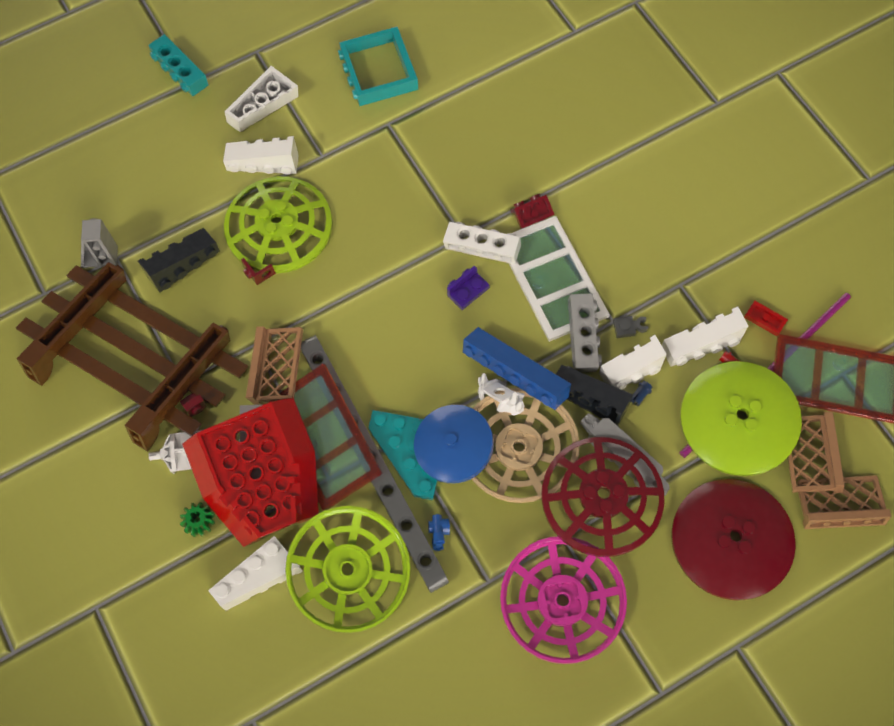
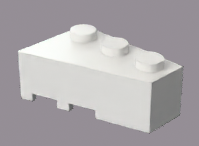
[599,335,667,390]

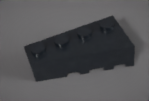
[138,228,220,293]
[556,364,633,426]

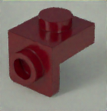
[180,393,207,417]

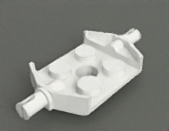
[149,430,202,474]

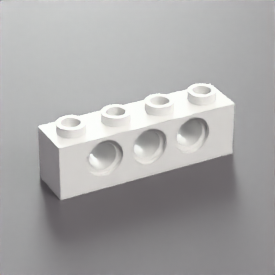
[443,222,521,264]

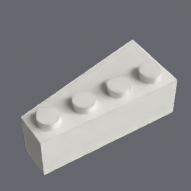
[225,66,299,132]
[223,136,299,175]
[662,307,748,367]

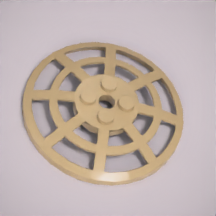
[472,388,579,503]

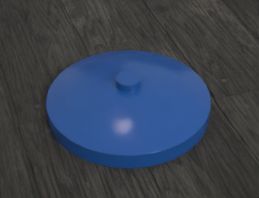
[414,405,494,483]

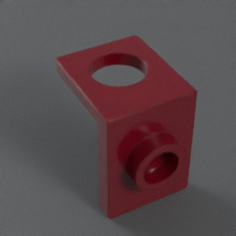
[241,258,276,285]

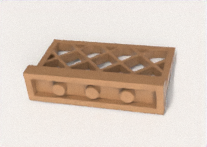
[246,326,303,405]
[788,411,845,493]
[796,475,892,529]

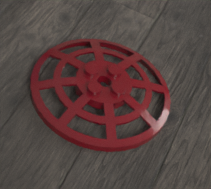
[541,437,665,557]

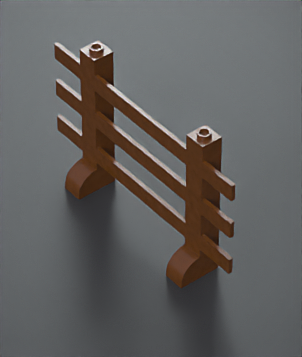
[16,262,249,452]

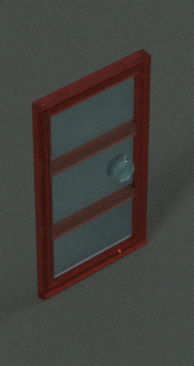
[773,334,894,424]
[276,364,383,511]

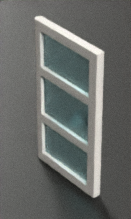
[499,216,610,342]

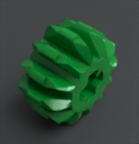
[180,502,215,537]

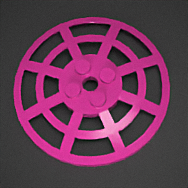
[500,536,627,664]

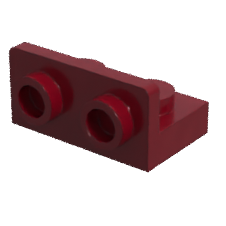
[510,193,555,229]

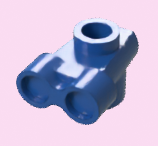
[428,514,450,551]

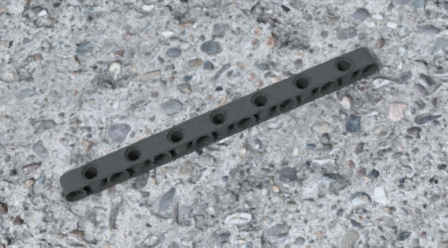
[301,335,449,593]

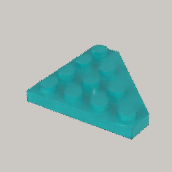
[368,410,438,500]

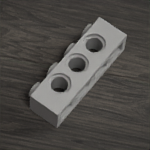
[568,294,602,373]

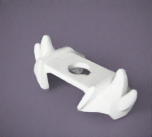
[478,373,525,416]

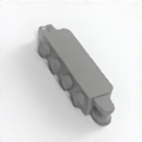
[580,413,670,496]

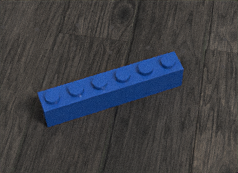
[463,327,571,410]

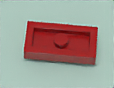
[744,300,788,337]

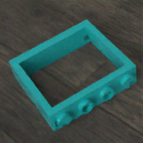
[338,27,419,106]

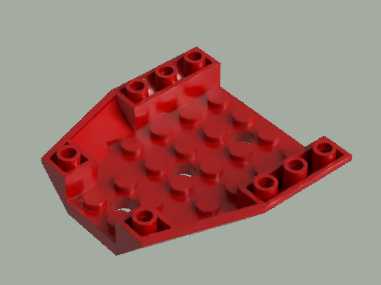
[182,397,319,547]

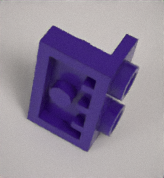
[447,266,490,310]

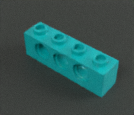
[148,34,209,96]

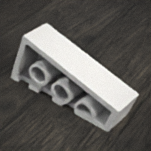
[208,536,303,610]

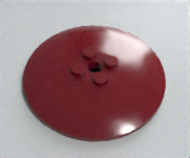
[671,479,796,600]

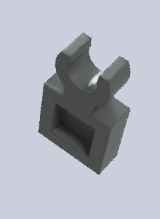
[613,316,648,338]

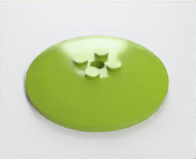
[680,361,802,476]

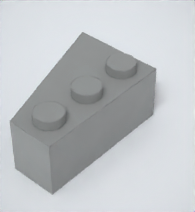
[81,218,118,268]

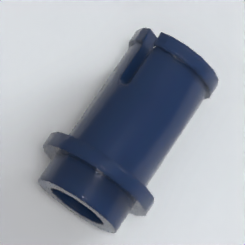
[631,381,653,406]

